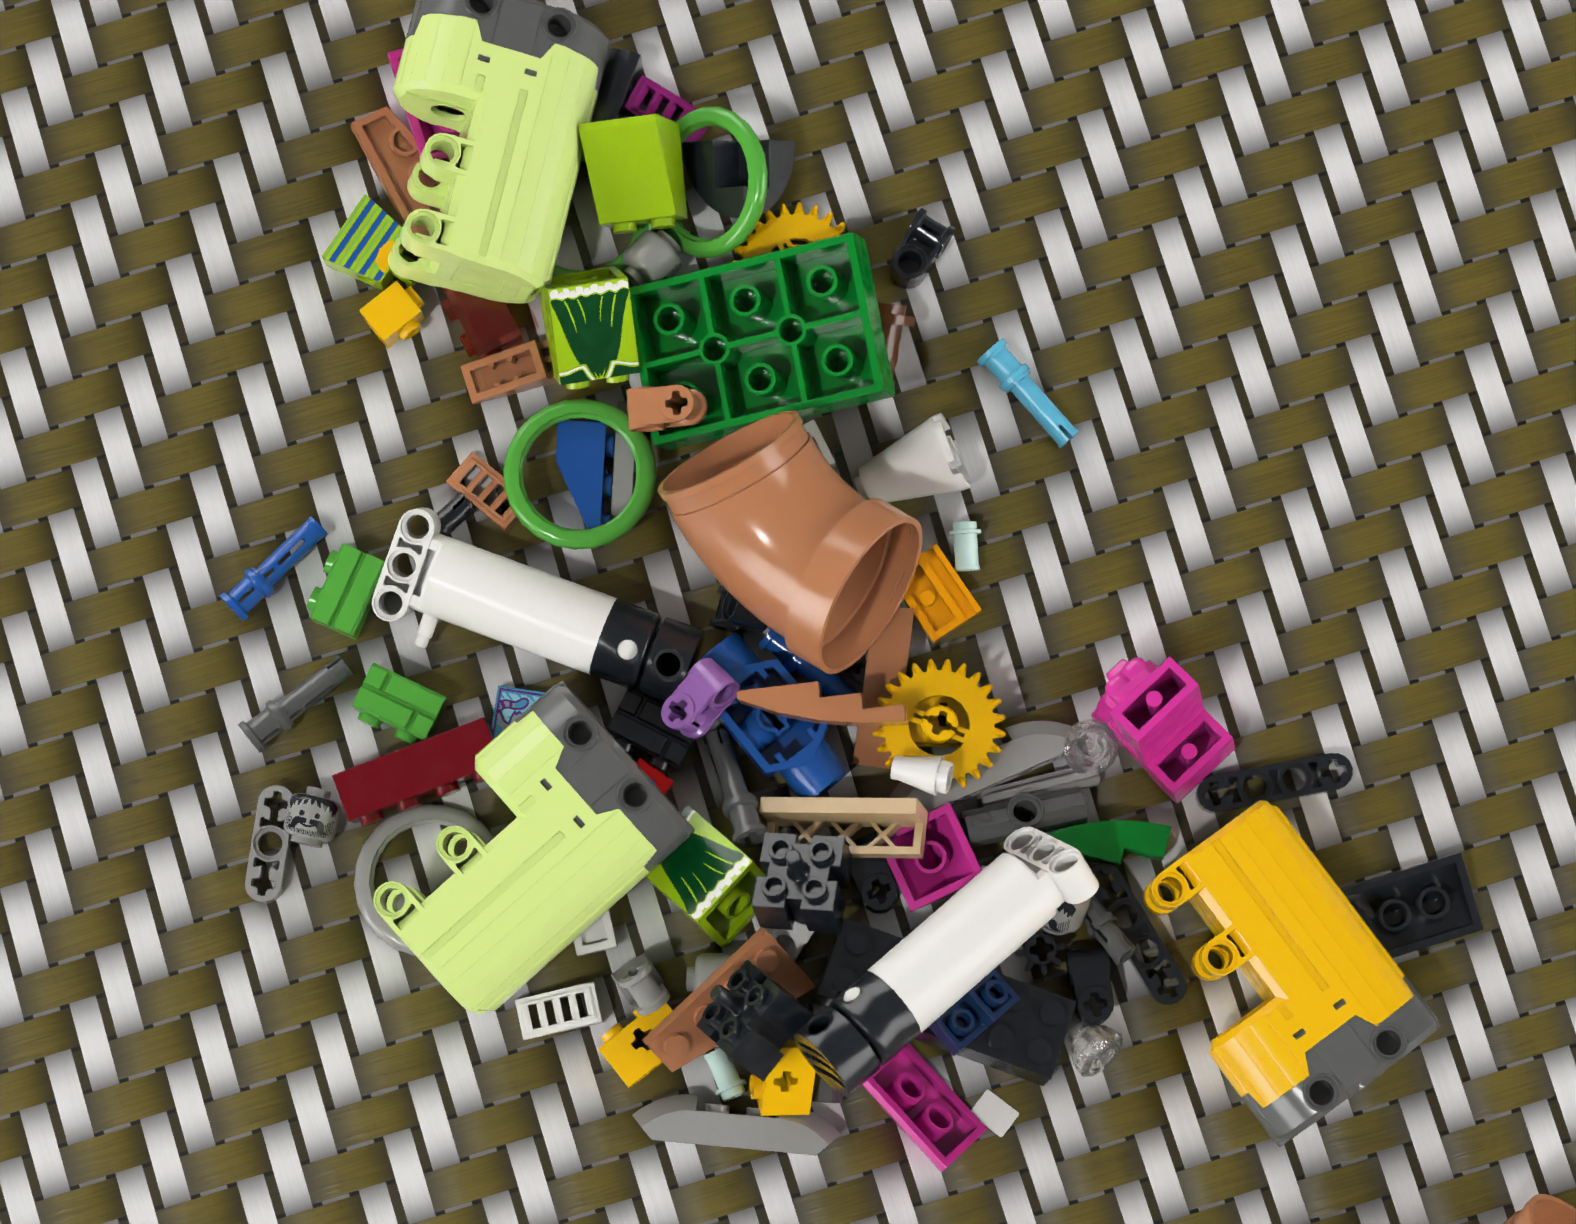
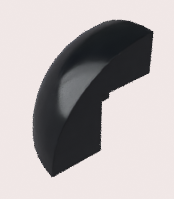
[683,139,795,218]

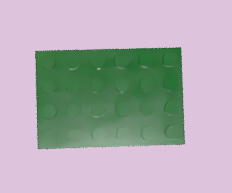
[629,232,896,451]

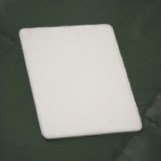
[971,1089,1019,1137]

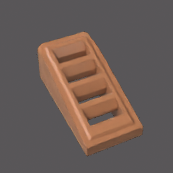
[446,452,533,534]

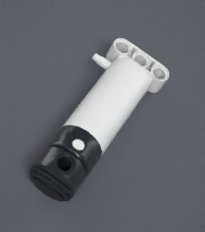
[372,507,705,707]
[793,826,1099,1097]

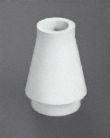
[890,755,954,796]

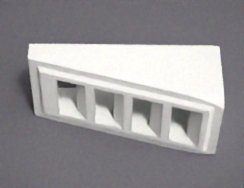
[515,981,603,1040]

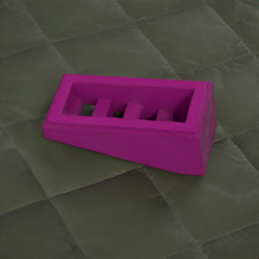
[623,75,709,148]

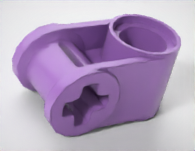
[661,658,740,739]

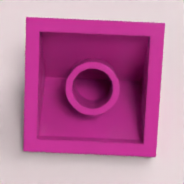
[881,802,982,912]

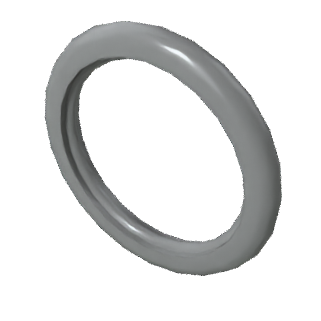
[354,803,495,956]

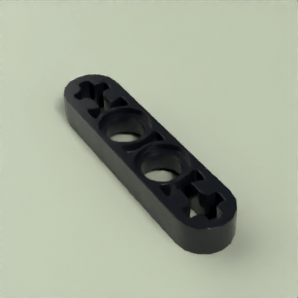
[1195,753,1353,813]
[1091,863,1187,1006]

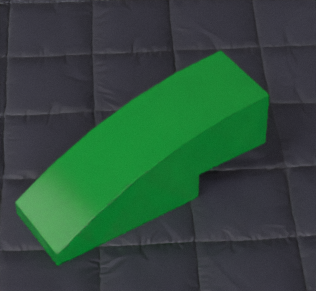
[1048,820,1172,867]

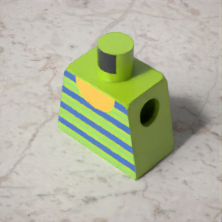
[322,194,417,290]

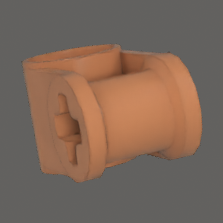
[626,385,708,432]

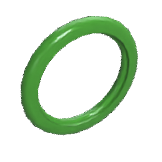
[663,106,768,258]
[503,398,657,550]

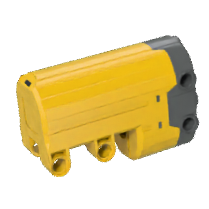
[1142,800,1441,1147]

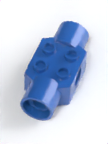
[699,632,850,797]

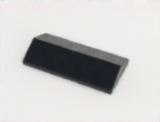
[1340,851,1484,958]

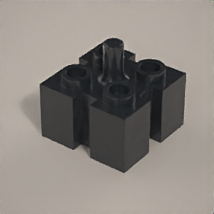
[752,832,853,933]
[696,960,815,1081]

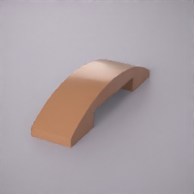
[852,607,914,769]

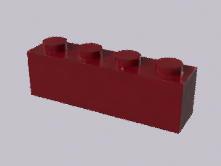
[332,717,495,827]

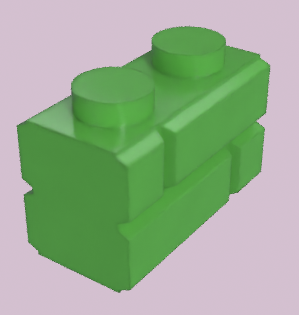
[307,543,385,640]
[352,662,449,745]

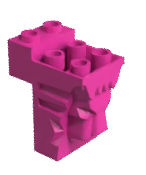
[1091,656,1235,804]

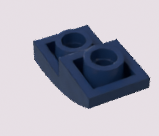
[928,969,1020,1056]

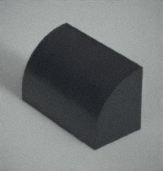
[591,48,643,122]

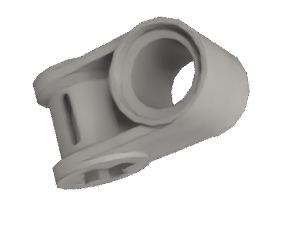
[611,952,670,1016]

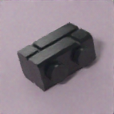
[607,688,699,774]

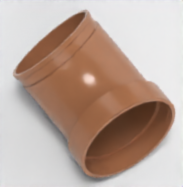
[657,410,923,674]

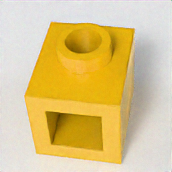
[359,281,425,349]

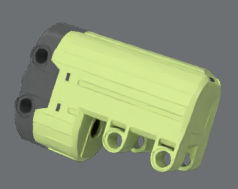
[388,0,610,304]
[373,681,695,1014]

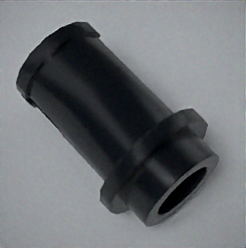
[424,492,476,538]

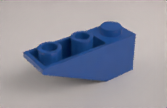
[556,421,615,548]

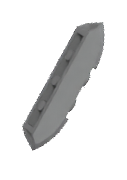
[889,721,1073,813]
[632,1094,841,1156]

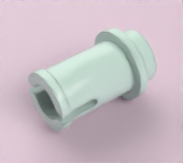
[949,521,981,572]
[704,1048,747,1102]

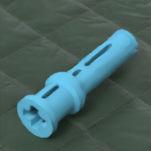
[977,338,1079,448]

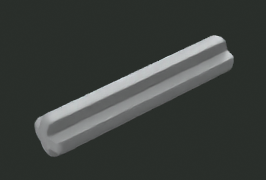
[981,762,1100,807]

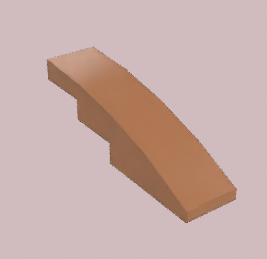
[460,339,557,405]
[736,681,908,727]

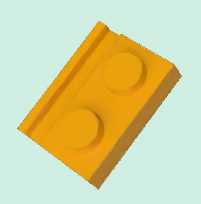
[903,544,982,644]

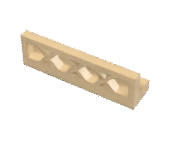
[759,797,928,858]

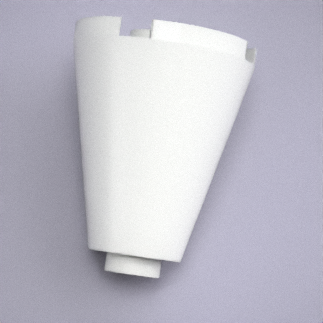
[854,413,971,503]

